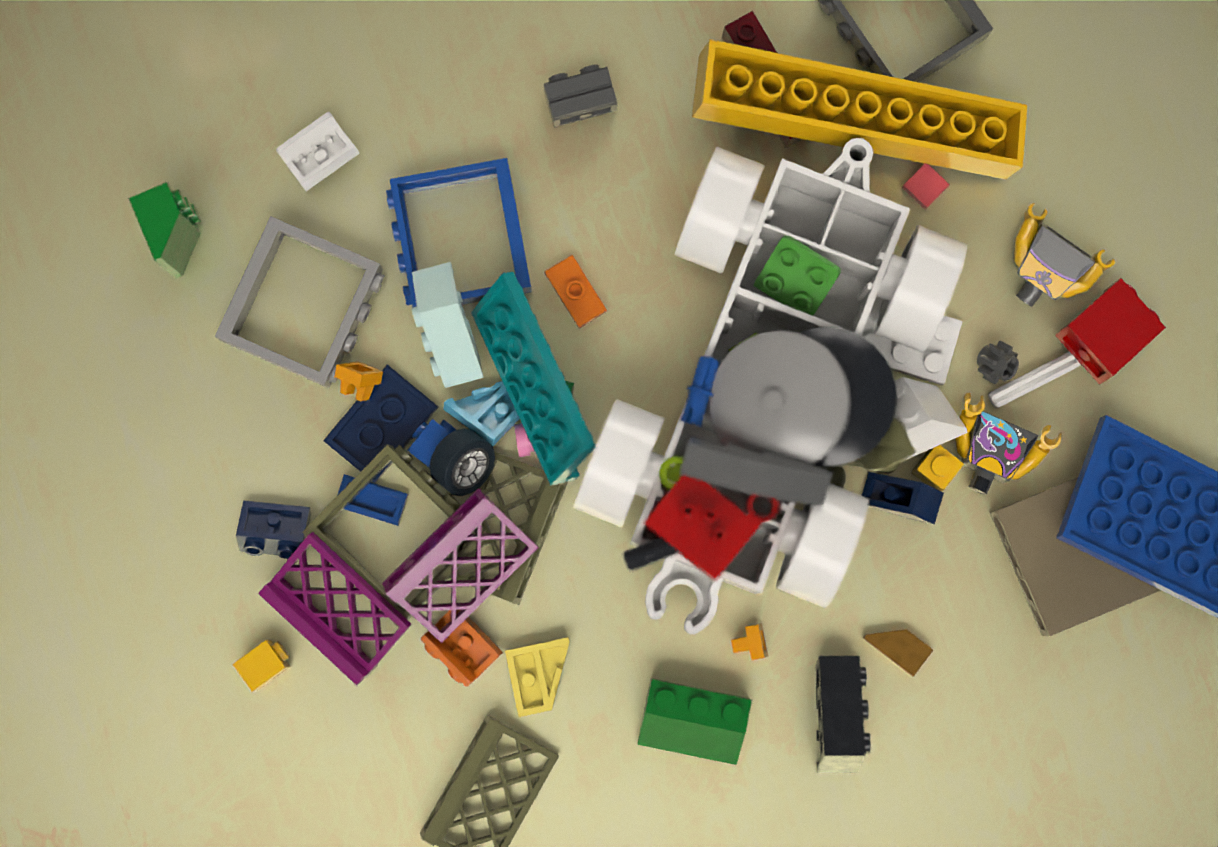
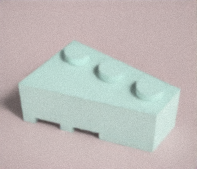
[412,262,484,388]

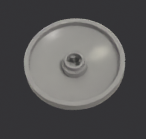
[710,331,851,465]

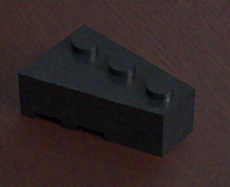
[815,656,871,773]

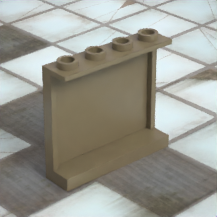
[990,477,1161,636]

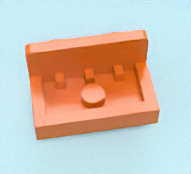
[420,610,503,687]

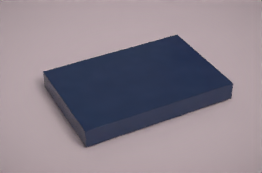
[323,365,439,484]

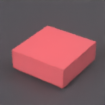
[902,164,950,210]

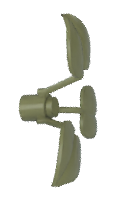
[804,418,916,504]

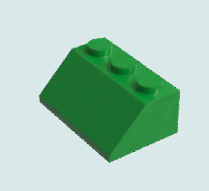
[128,182,201,278]
[637,678,752,765]

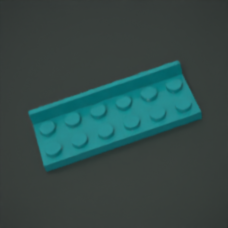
[471,272,596,485]

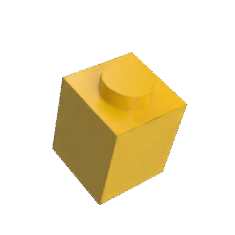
[911,445,964,491]
[233,640,291,692]

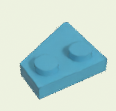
[443,381,520,446]

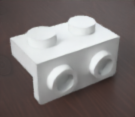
[276,112,360,191]

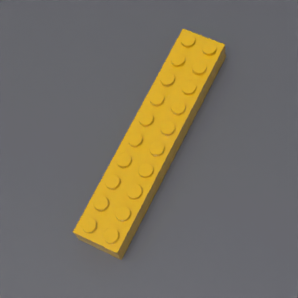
[692,39,1027,179]

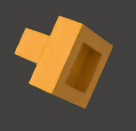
[334,361,383,401]
[731,623,768,660]

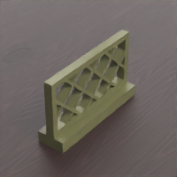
[446,452,568,605]
[420,714,559,847]

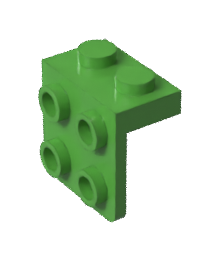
[753,235,841,316]

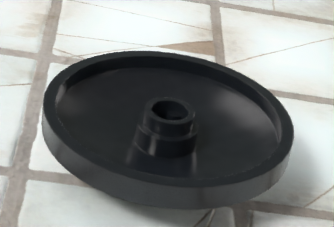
[797,327,897,467]

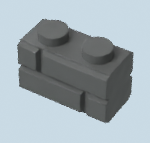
[543,65,617,127]

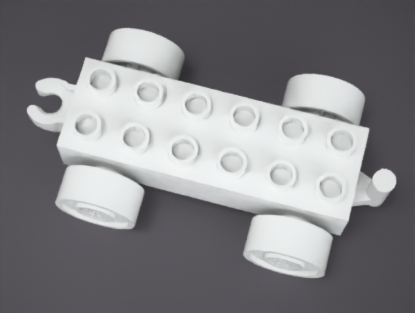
[573,138,967,634]

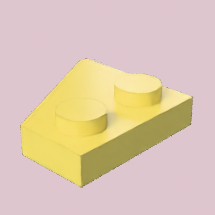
[505,637,570,717]

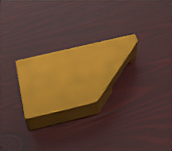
[863,629,933,677]

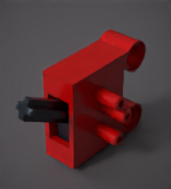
[623,475,779,582]

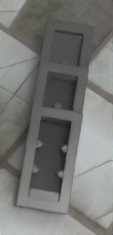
[680,437,833,506]

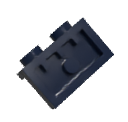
[236,500,311,559]

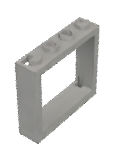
[215,216,385,389]

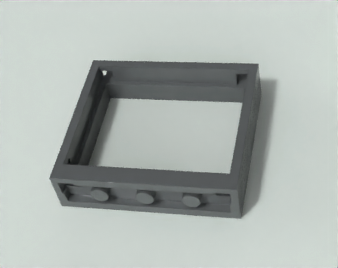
[818,0,993,82]

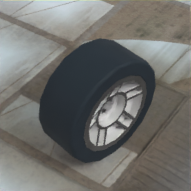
[429,428,495,496]

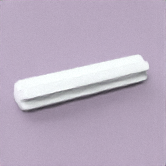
[988,352,1081,408]

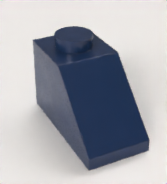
[862,472,944,525]

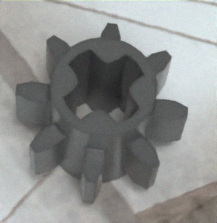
[977,341,1019,384]

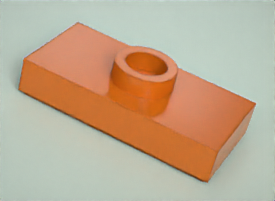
[544,255,607,329]

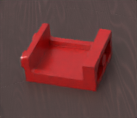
[1055,278,1166,385]

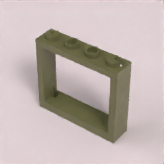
[302,445,486,628]

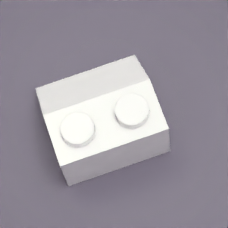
[894,377,968,460]

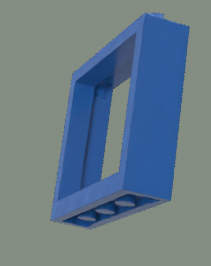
[386,158,532,307]

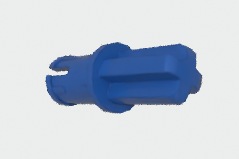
[680,356,719,427]

